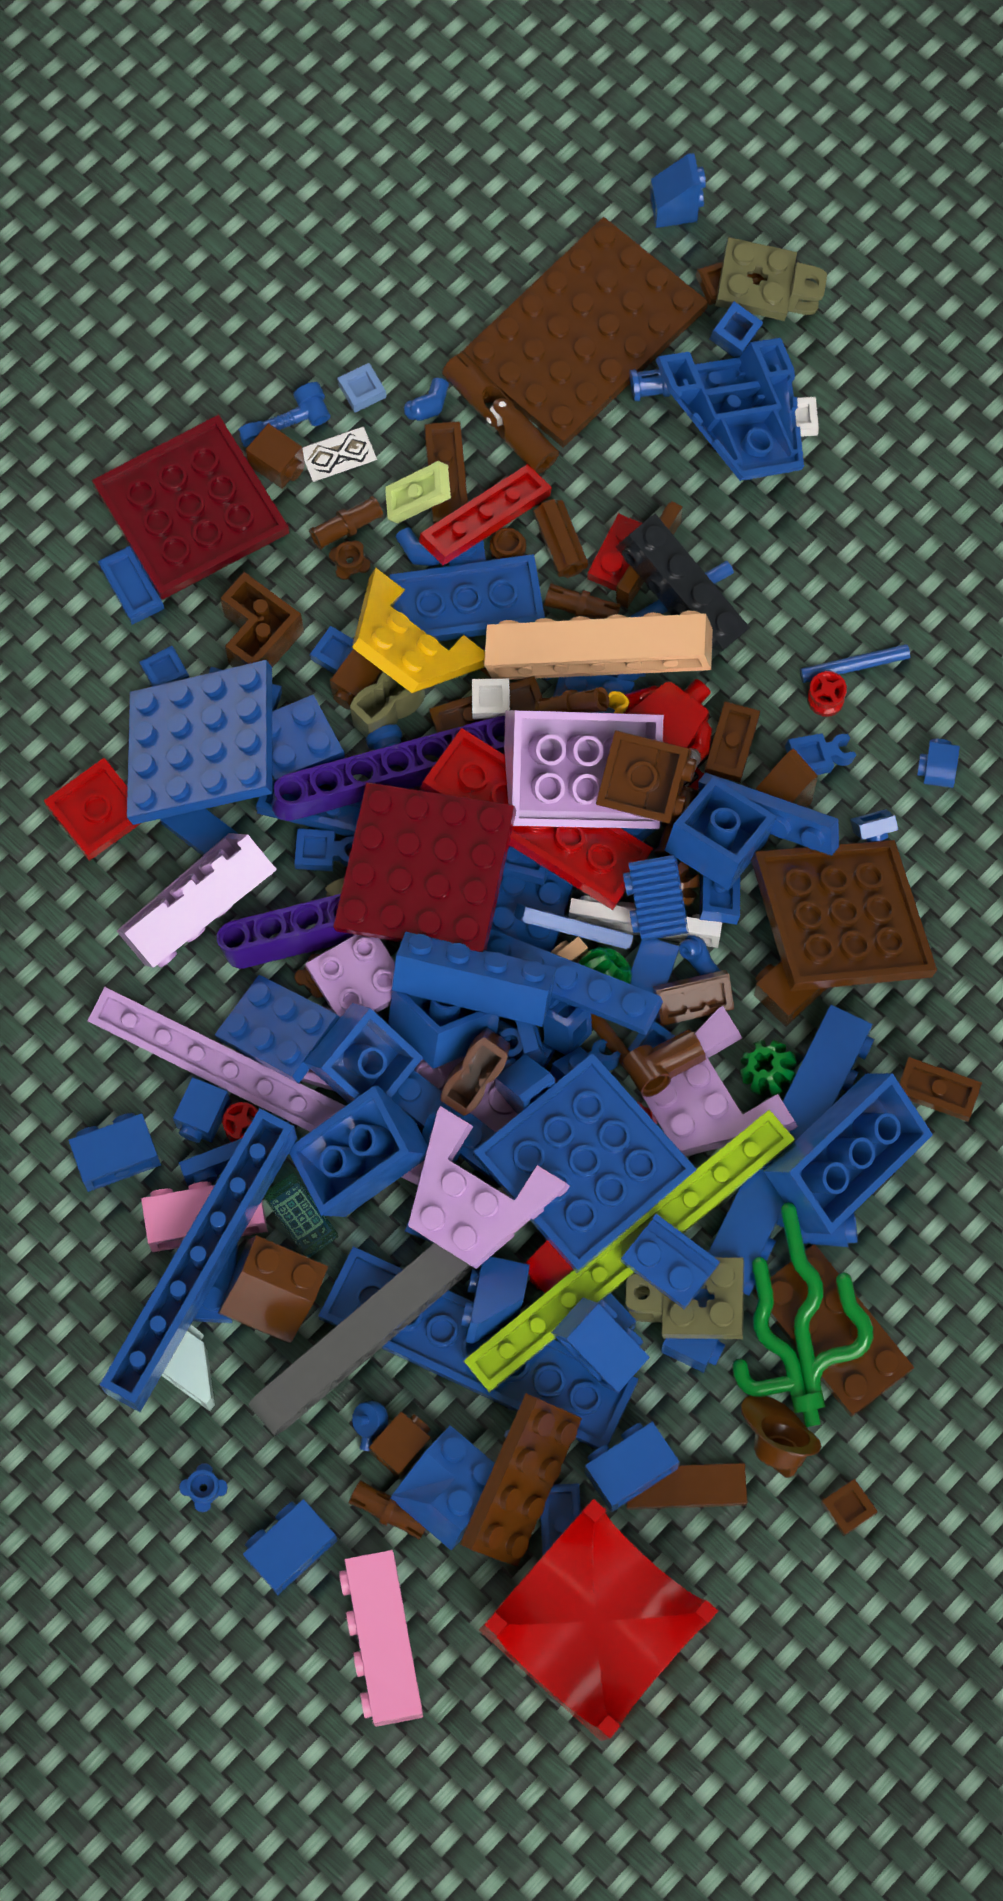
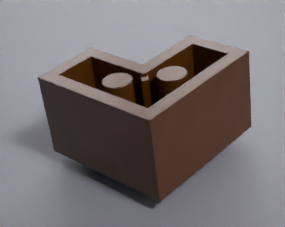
[220,572,304,668]

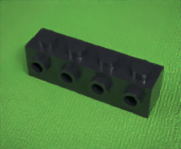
[616,513,750,658]

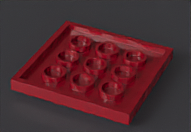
[92,414,289,600]
[333,782,517,952]

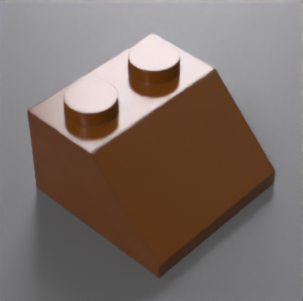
[218,1235,328,1344]

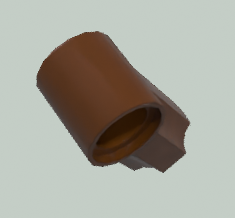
[622,1029,706,1097]

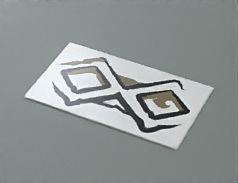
[303,427,377,482]

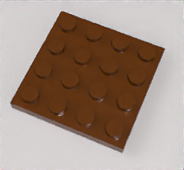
[751,840,937,991]

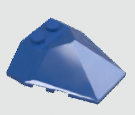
[656,338,804,481]

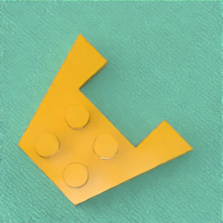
[352,568,485,693]

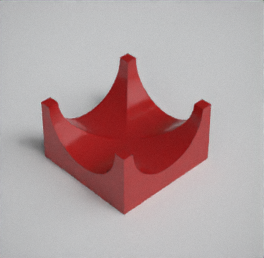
[479,1499,719,1741]

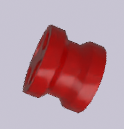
[808,671,847,717]
[222,1102,258,1142]

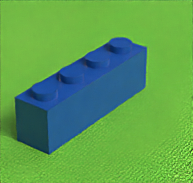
[392,932,556,1026]

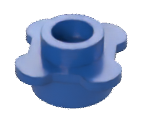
[179,1464,228,1512]

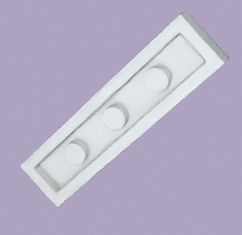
[569,896,722,948]

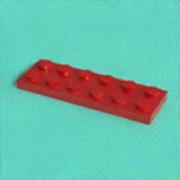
[420,728,653,910]

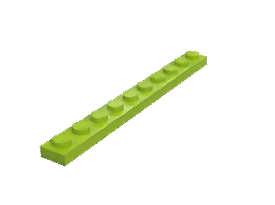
[464,1109,795,1393]

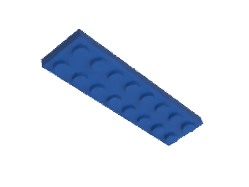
[318,1246,639,1449]

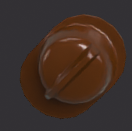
[741,1396,822,1478]

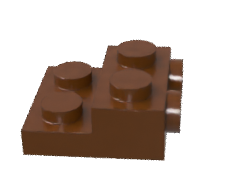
[596,730,697,825]

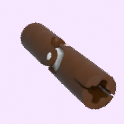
[442,352,559,474]

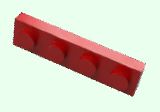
[419,464,552,566]

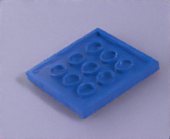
[127,660,272,825]
[473,1053,697,1273]

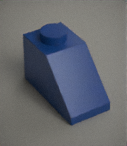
[495,1054,555,1115]

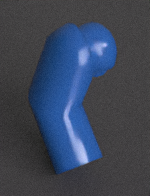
[404,378,449,421]

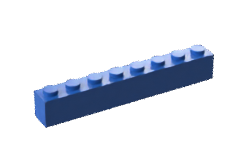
[100,1108,297,1412]

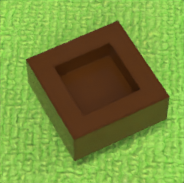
[821,1479,878,1537]

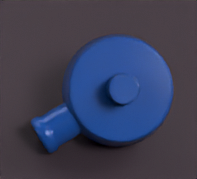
[352,1401,388,1451]

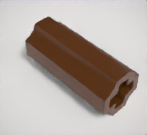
[533,499,588,578]

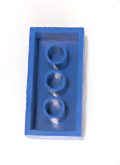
[763,1073,933,1234]

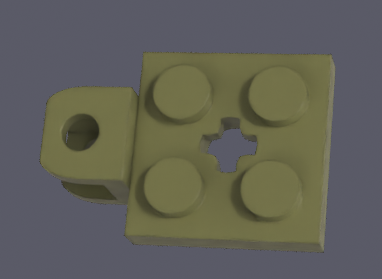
[715,237,827,321]
[626,1258,745,1339]

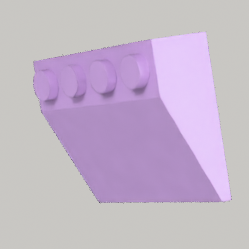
[504,710,664,829]

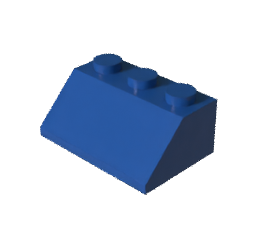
[289,1085,428,1217]

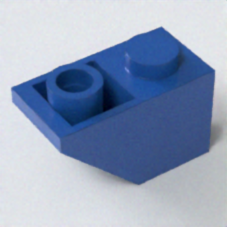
[650,153,706,228]
[461,1257,530,1344]

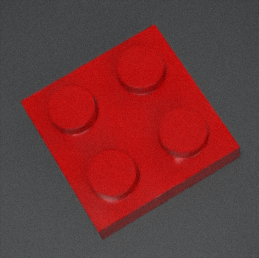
[44,758,141,861]

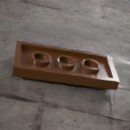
[753,1244,914,1418]
[460,1393,582,1567]

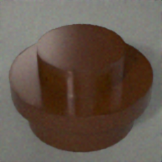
[490,528,526,559]

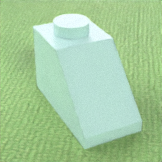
[162,1325,215,1411]

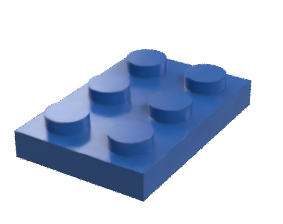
[215,975,340,1084]

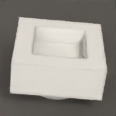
[795,397,819,437]
[472,678,510,719]

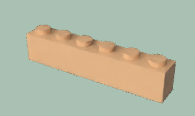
[484,611,713,680]

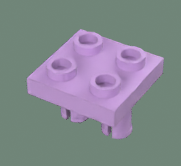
[305,935,395,1017]

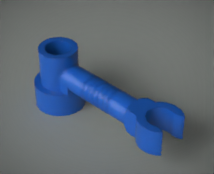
[239,382,331,448]

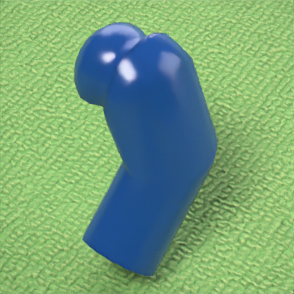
[396,527,440,566]
[679,935,721,976]

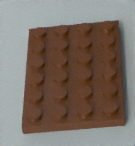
[460,217,708,448]

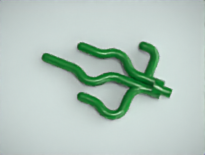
[732,1202,873,1427]

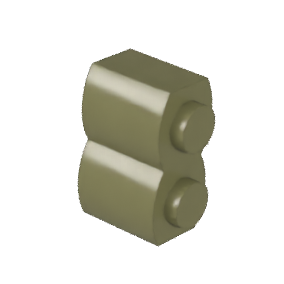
[350,672,425,738]

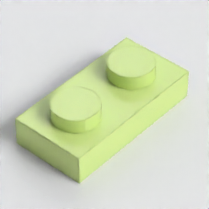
[385,461,451,523]

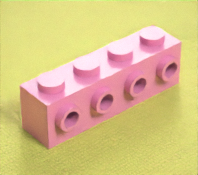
[339,1550,423,1727]

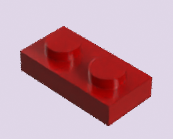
[587,513,643,591]

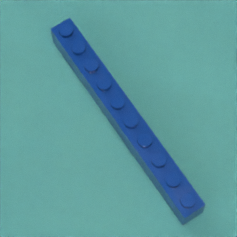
[661,1005,875,1373]

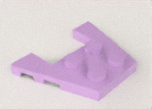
[643,1006,797,1156]
[408,1106,570,1269]

